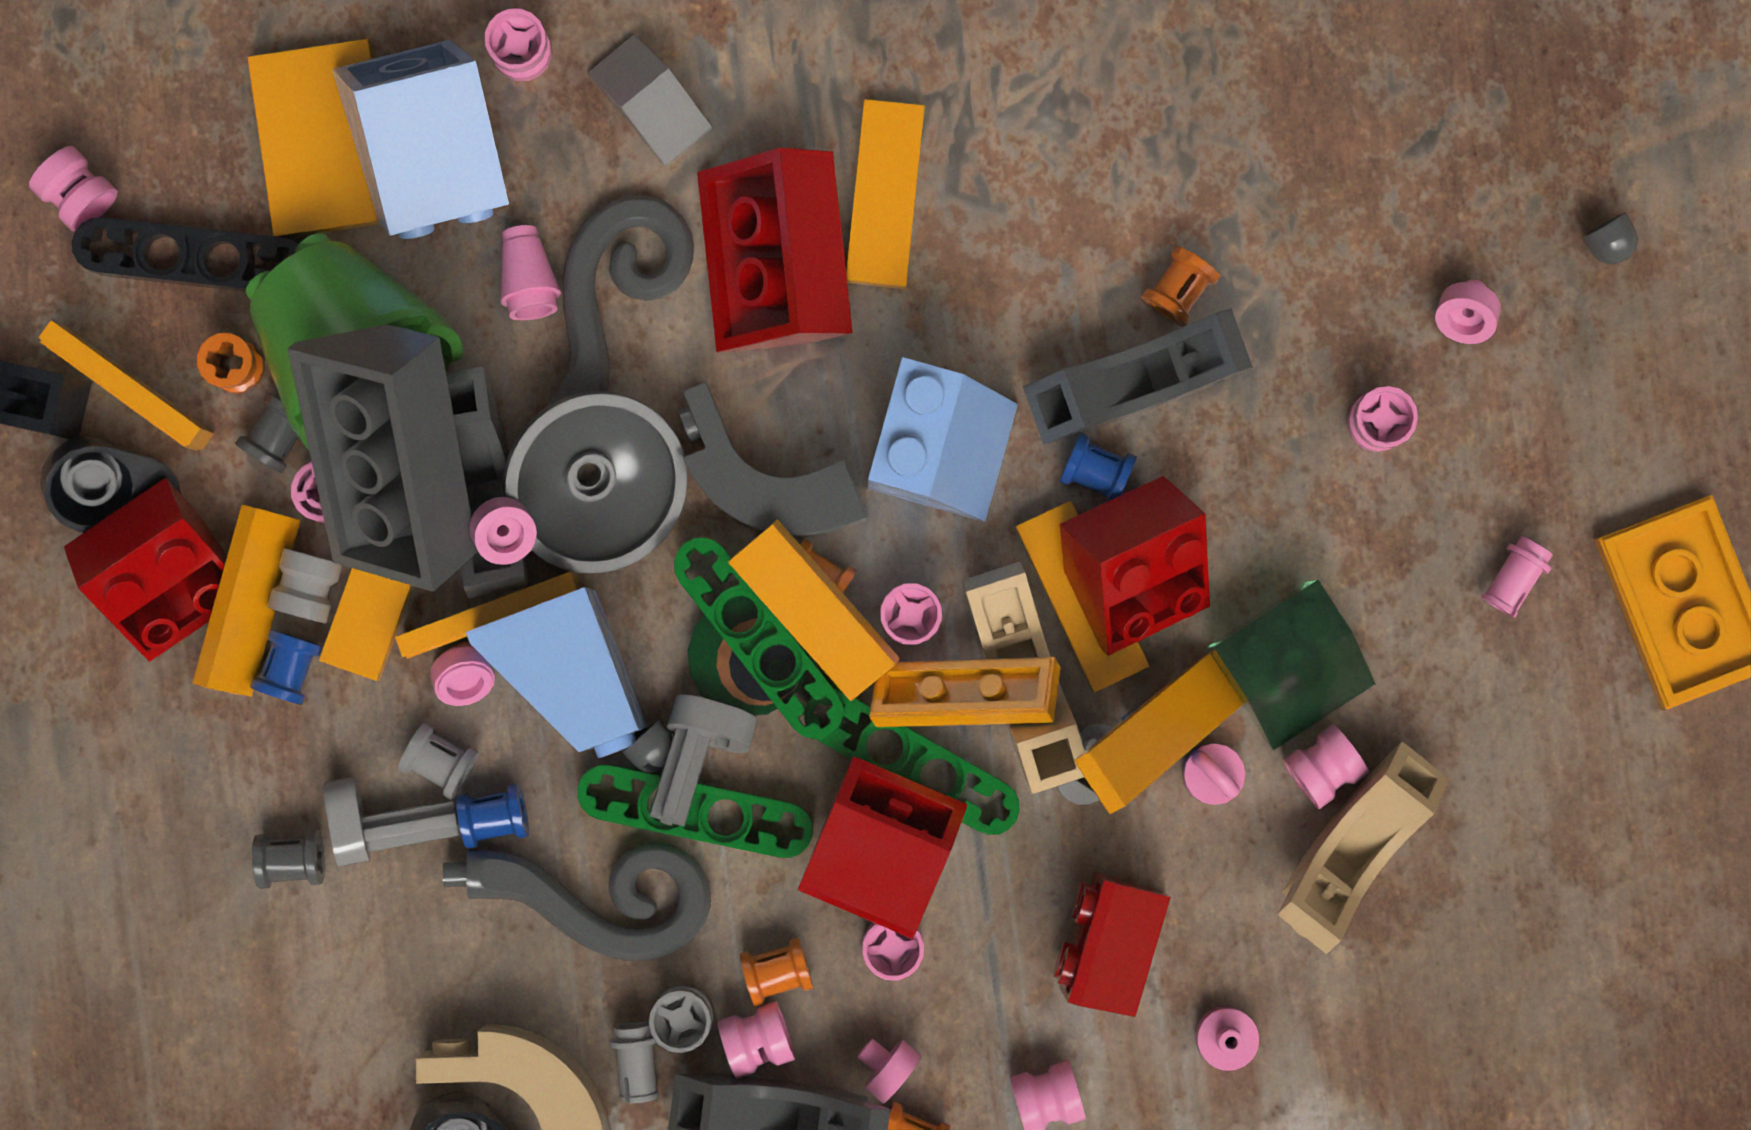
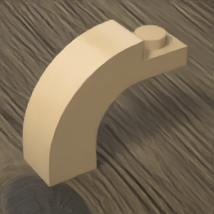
[961,562,1085,794]
[1277,741,1451,954]
[416,1024,610,1130]

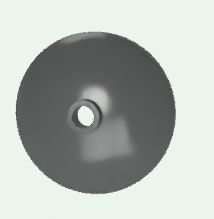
[503,391,687,574]

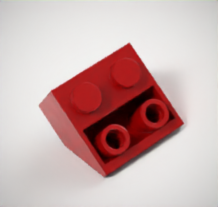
[1059,476,1210,656]
[63,478,227,662]
[797,756,968,939]
[1053,871,1171,1017]

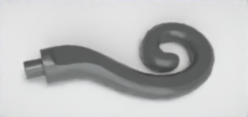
[548,195,694,406]
[443,843,711,961]

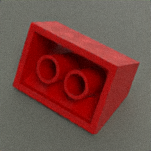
[697,147,853,353]

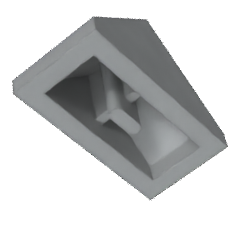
[588,35,712,167]

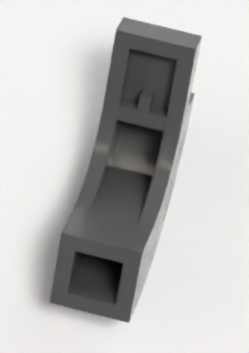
[1023,308,1253,445]
[446,366,529,598]
[678,382,867,538]
[668,1074,890,1130]

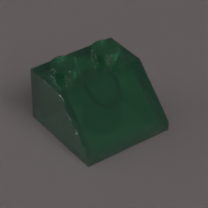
[1206,580,1376,750]

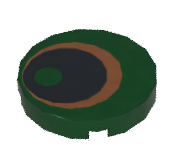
[687,597,810,716]

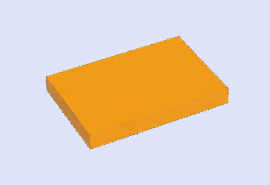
[247,39,380,238]
[1593,495,1751,710]

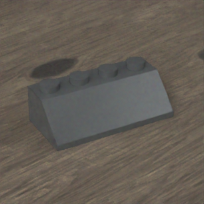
[287,324,478,592]

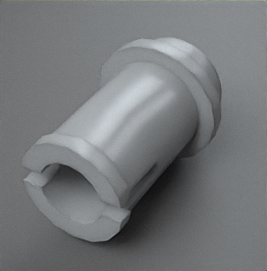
[609,1021,659,1103]

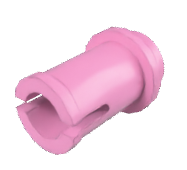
[1481,536,1553,619]

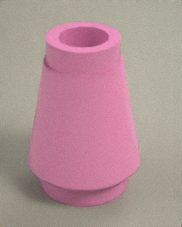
[500,225,561,321]

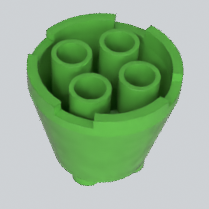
[245,233,463,450]

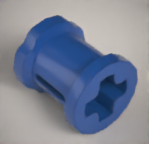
[1059,433,1137,502]
[250,629,323,705]
[456,783,529,849]

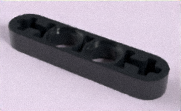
[72,217,299,292]

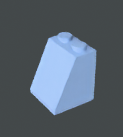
[332,40,509,239]
[868,357,1018,522]
[466,587,648,759]

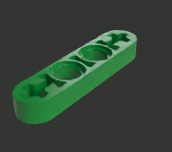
[674,537,844,740]
[804,689,1020,835]
[577,764,813,858]

